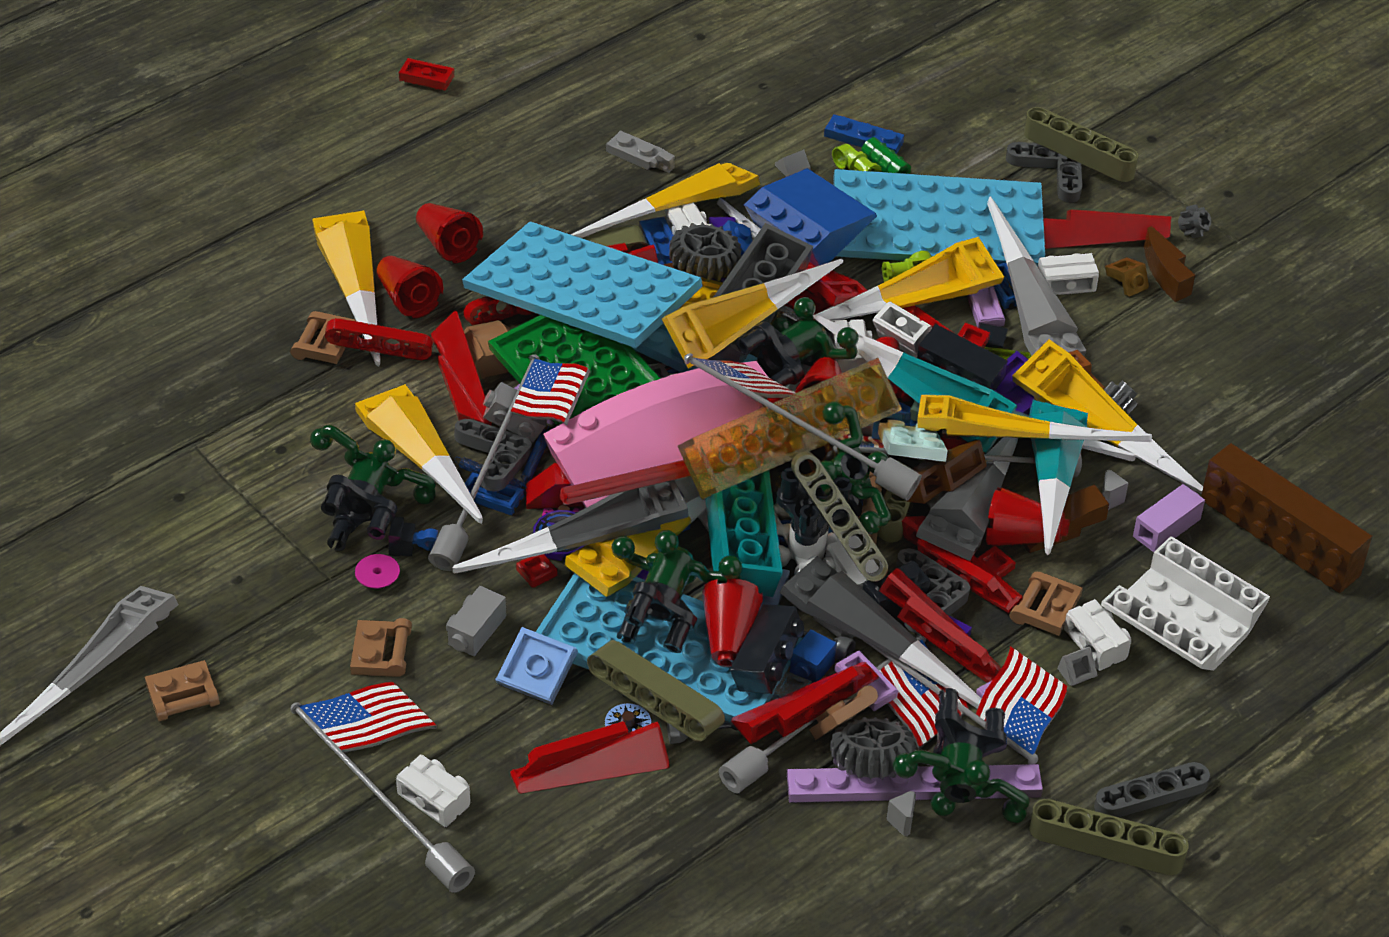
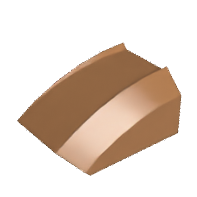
[464,320,511,379]

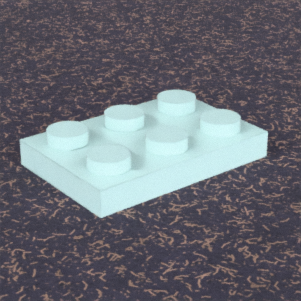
[878,420,948,462]

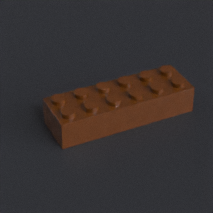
[1201,443,1372,593]

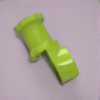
[832,144,882,172]
[882,251,932,282]

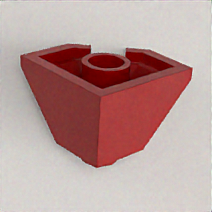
[526,462,584,509]

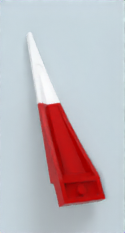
[717,198,868,307]

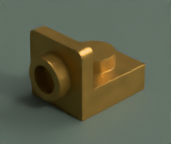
[1105,257,1149,296]

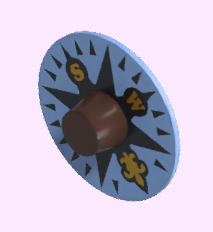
[605,703,651,733]

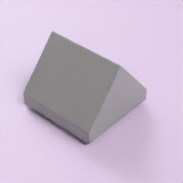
[775,150,811,177]
[1102,470,1128,510]
[1057,647,1098,686]
[887,791,916,836]

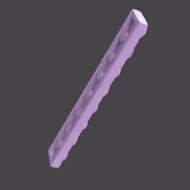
[787,764,1043,802]

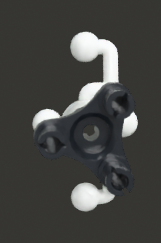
[774,468,852,575]

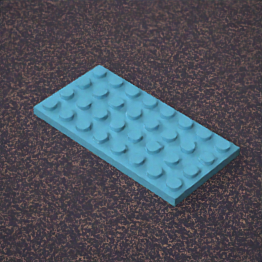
[834,169,1045,267]
[462,222,703,348]
[536,573,802,722]

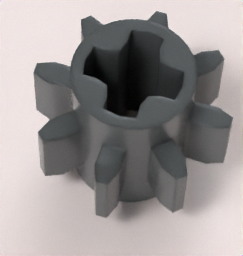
[1178,204,1211,238]
[1104,380,1138,414]

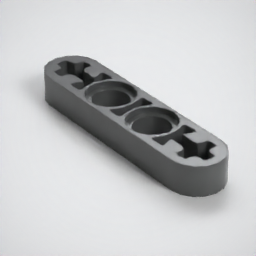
[1094,762,1210,818]

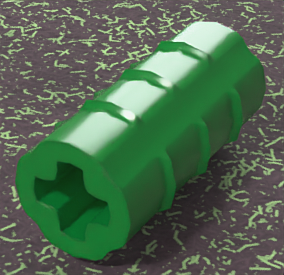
[861,137,911,174]

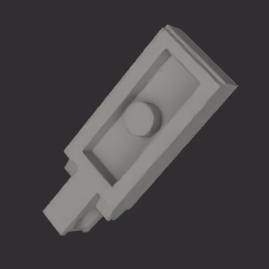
[606,131,675,173]

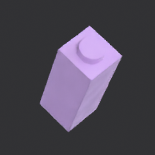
[1133,484,1205,552]

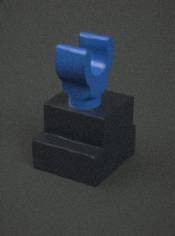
[388,516,438,557]

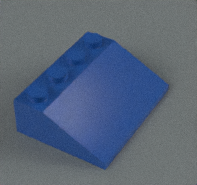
[744,168,877,266]

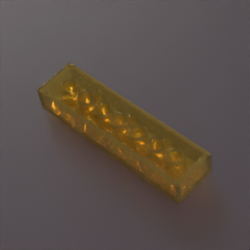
[678,358,902,500]

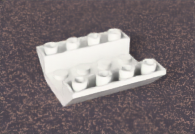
[1101,536,1270,671]

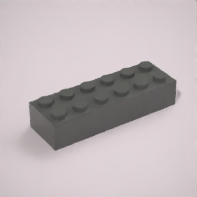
[709,223,813,363]

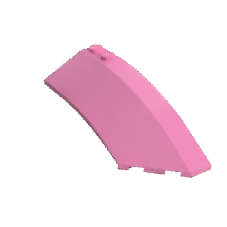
[543,361,768,508]

